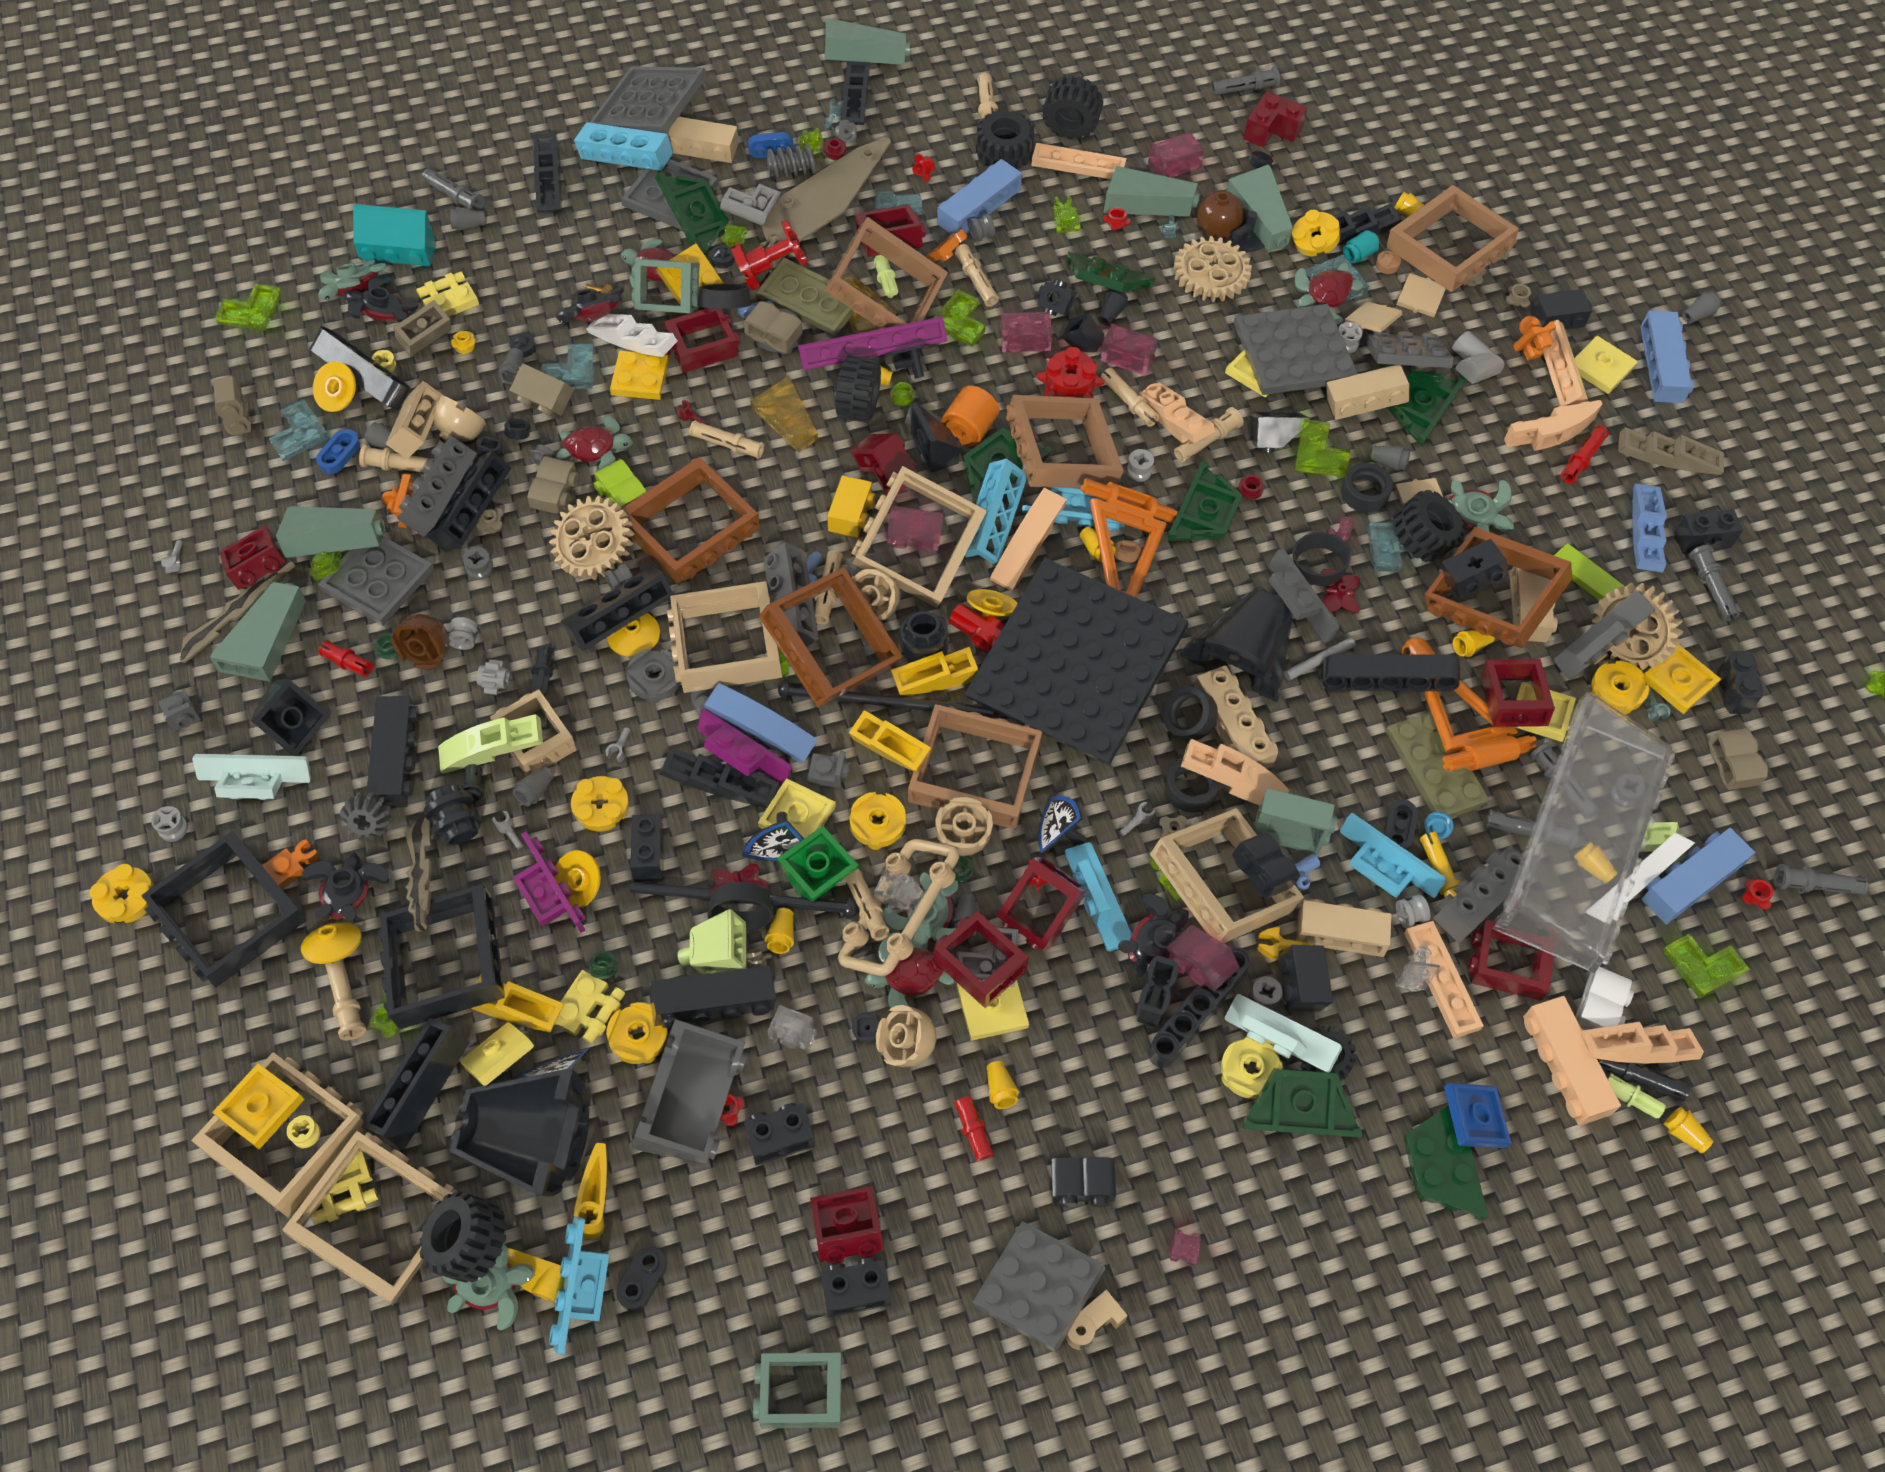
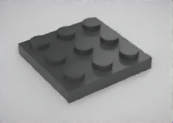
[621,159,718,230]
[1365,330,1454,368]
[318,536,434,626]
[972,1221,1105,1353]

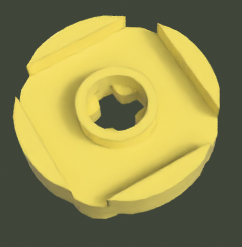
[1220,1037,1283,1099]

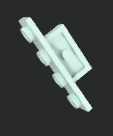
[192,754,312,800]
[1225,994,1342,1073]

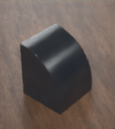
[1062,314,1105,352]

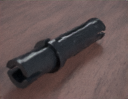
[1597,1059,1691,1102]

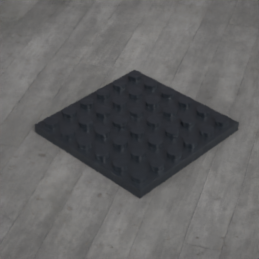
[965,558,1189,766]

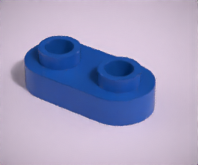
[748,132,794,158]
[316,429,360,474]

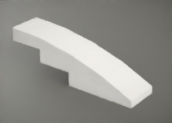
[586,314,677,357]

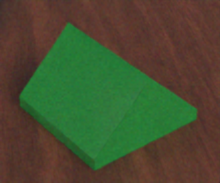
[777,826,859,901]

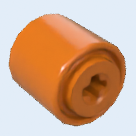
[941,386,999,447]

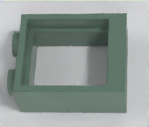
[632,259,699,313]
[1253,788,1337,855]
[753,1353,842,1429]

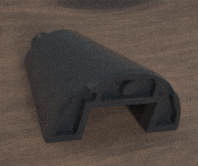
[1180,587,1293,702]
[450,1069,589,1197]

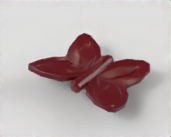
[1321,569,1360,613]
[711,864,770,894]

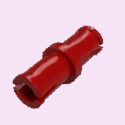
[318,640,373,678]
[953,1096,994,1162]

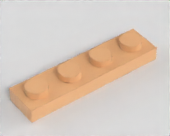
[1031,143,1126,179]
[1542,320,1588,406]
[1404,921,1484,1039]

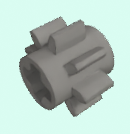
[476,659,510,695]

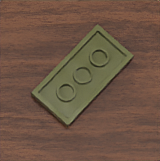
[756,258,854,336]
[1385,711,1490,818]

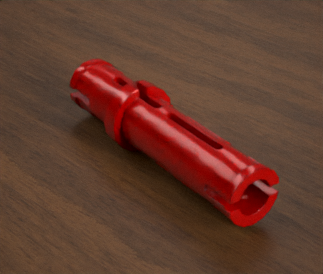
[1560,425,1609,484]

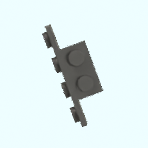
[1269,549,1339,643]
[1554,590,1656,679]

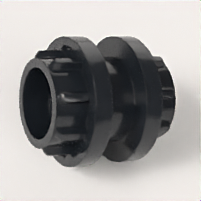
[900,611,948,662]
[423,784,482,846]

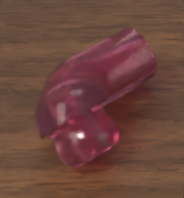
[1324,517,1354,541]

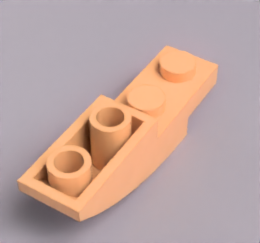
[1138,382,1215,443]
[1504,400,1602,451]
[1181,739,1289,806]

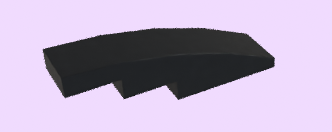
[841,61,870,125]
[533,133,561,213]
[1312,203,1401,246]
[659,747,779,808]

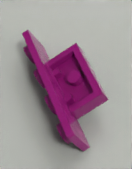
[698,709,792,786]
[512,831,586,933]

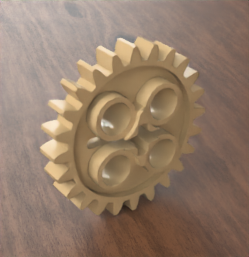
[1173,236,1252,302]
[549,496,634,580]
[1592,583,1683,670]

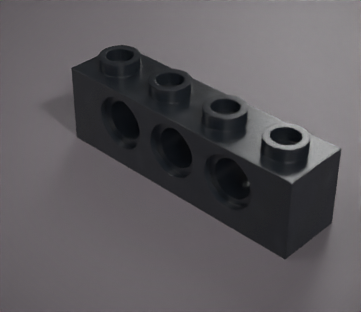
[426,451,511,552]
[561,566,674,652]

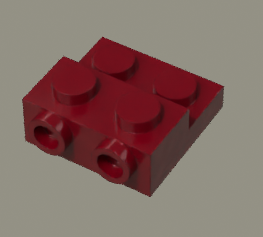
[219,525,286,590]
[810,1186,884,1264]

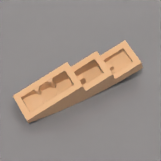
[990,488,1067,592]
[1582,1022,1704,1063]

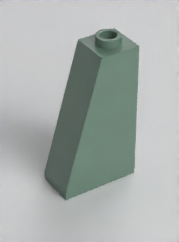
[825,18,910,65]
[1226,165,1293,252]
[1103,166,1200,217]
[276,506,385,558]
[210,582,306,682]

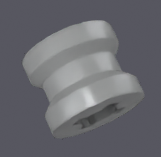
[1338,322,1363,353]
[1127,449,1154,482]
[448,617,478,650]
[151,806,188,842]
[1396,894,1431,928]

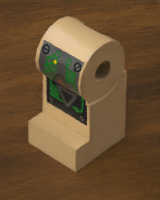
[1066,1290,1128,1350]

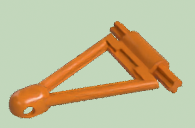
[1081,478,1178,598]
[1402,637,1537,771]

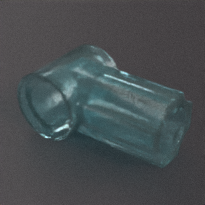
[875,190,922,215]

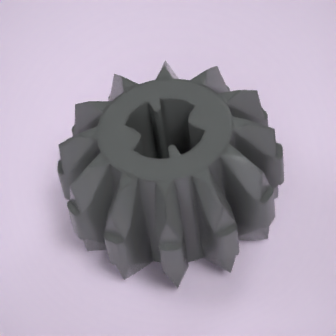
[340,791,392,841]

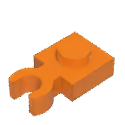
[926,229,968,262]
[262,840,320,889]

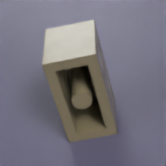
[394,300,451,357]
[509,363,574,416]

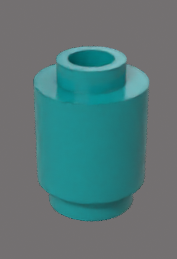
[1343,230,1379,263]

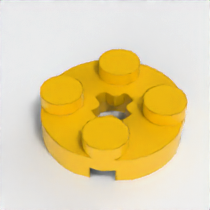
[1292,210,1340,257]
[1591,661,1649,715]
[571,776,629,832]
[850,792,906,850]
[90,864,154,924]
[606,1002,669,1064]

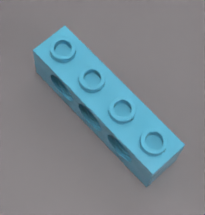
[574,122,673,171]

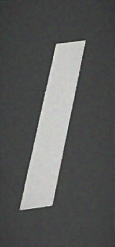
[1584,833,1695,924]

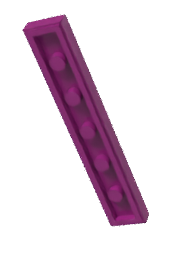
[798,317,948,371]

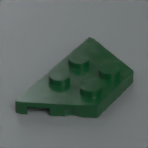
[655,172,729,254]
[1066,252,1155,292]
[1388,371,1466,446]
[963,428,1053,505]
[1167,461,1242,541]
[1242,1068,1362,1138]
[1403,1105,1489,1220]

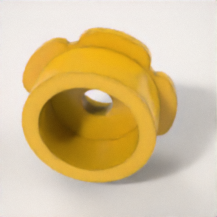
[451,331,476,354]

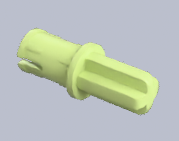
[873,255,898,298]
[1607,1073,1666,1118]

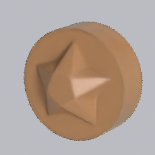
[1376,251,1401,274]
[1114,540,1141,562]

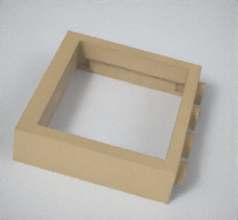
[851,466,987,608]
[667,581,782,693]
[1150,808,1304,947]
[191,1052,366,1218]
[283,1131,456,1305]

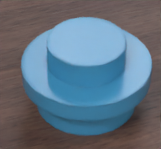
[1424,812,1454,839]

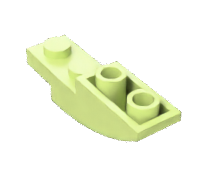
[438,714,543,774]

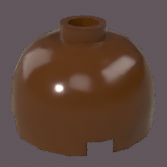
[1196,191,1244,238]
[391,614,449,670]

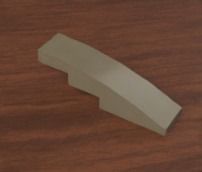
[1618,427,1724,475]

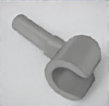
[161,540,183,574]
[606,727,630,762]
[1119,802,1155,836]
[492,811,523,850]

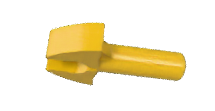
[1257,927,1314,961]

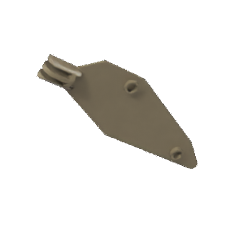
[761,137,891,269]

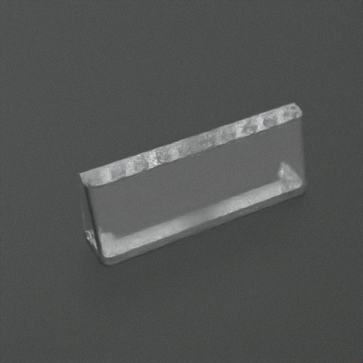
[1493,691,1675,973]

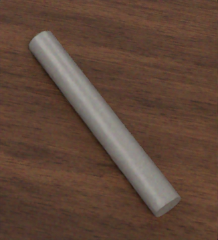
[1284,637,1356,681]

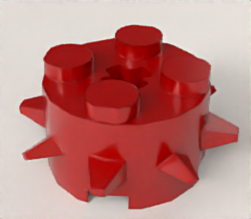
[1036,347,1105,398]

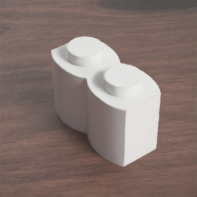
[1575,966,1634,1029]

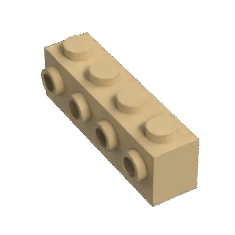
[1194,665,1278,769]

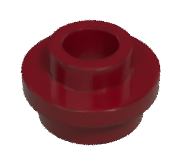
[823,138,846,160]
[1238,475,1264,499]

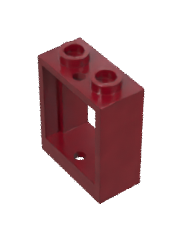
[855,204,926,257]
[664,308,740,373]
[1480,659,1555,727]
[997,856,1089,950]
[934,911,1029,1008]
[1468,920,1556,1001]

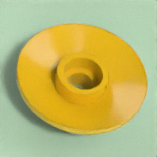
[313,361,356,412]
[967,589,1018,618]
[606,613,660,657]
[554,850,601,908]
[301,922,362,964]

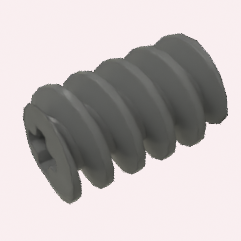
[766,144,816,178]

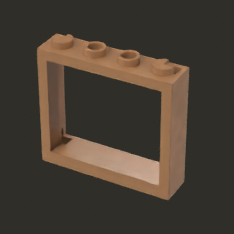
[1386,185,1519,292]
[824,217,948,329]
[1006,395,1124,488]
[908,704,1042,830]

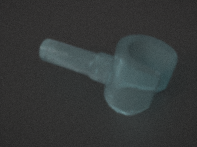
[824,99,843,130]
[1162,215,1177,239]
[1647,687,1671,721]

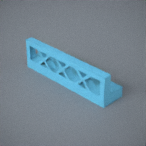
[965,459,1027,565]

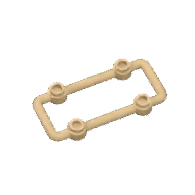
[838,839,959,976]

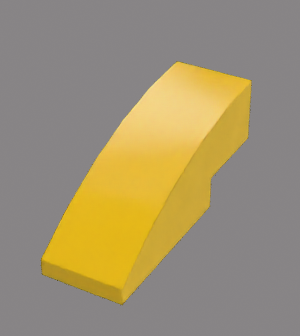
[891,647,978,695]
[849,710,932,772]
[470,975,564,1032]

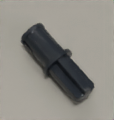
[530,646,555,696]

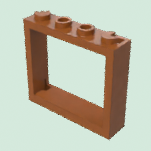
[622,457,760,585]
[1424,527,1573,648]
[759,567,903,708]

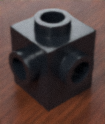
[1037,279,1077,316]

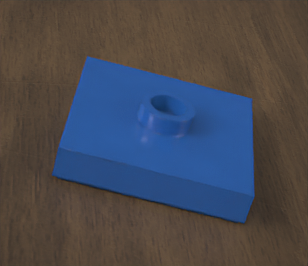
[1444,1083,1512,1148]

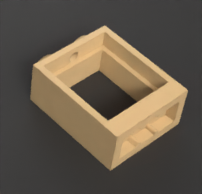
[490,689,577,777]

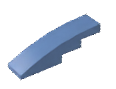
[1632,483,1667,573]
[703,683,818,764]

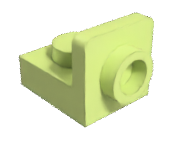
[1639,822,1686,861]

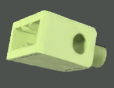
[678,909,746,974]

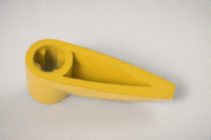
[574,1143,607,1241]
[507,1248,564,1303]

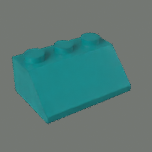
[353,204,436,266]

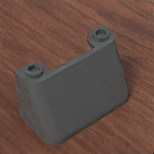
[631,1019,748,1163]

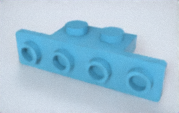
[1022,487,1125,531]
[1340,813,1447,898]
[1065,842,1132,952]
[549,1216,609,1355]

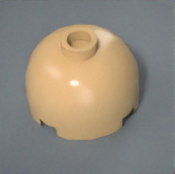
[433,396,485,443]
[851,569,900,621]
[935,797,993,856]
[876,1005,936,1068]

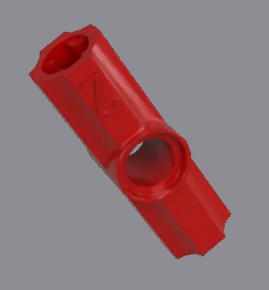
[949,603,1004,652]

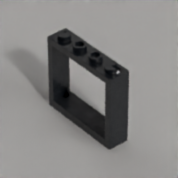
[141,831,306,988]
[378,884,505,1029]

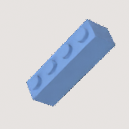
[937,159,1022,234]
[1640,311,1694,403]
[1641,828,1756,925]

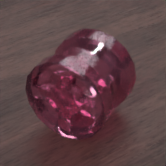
[1170,1229,1201,1266]

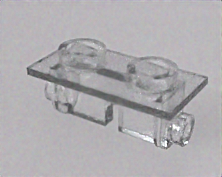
[1395,946,1440,992]

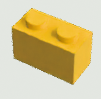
[827,475,876,538]

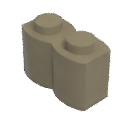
[744,302,802,353]
[213,376,251,435]
[527,456,579,515]
[1708,728,1768,790]

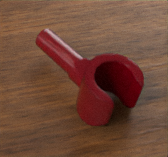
[676,400,709,425]

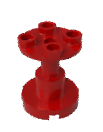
[731,219,809,291]

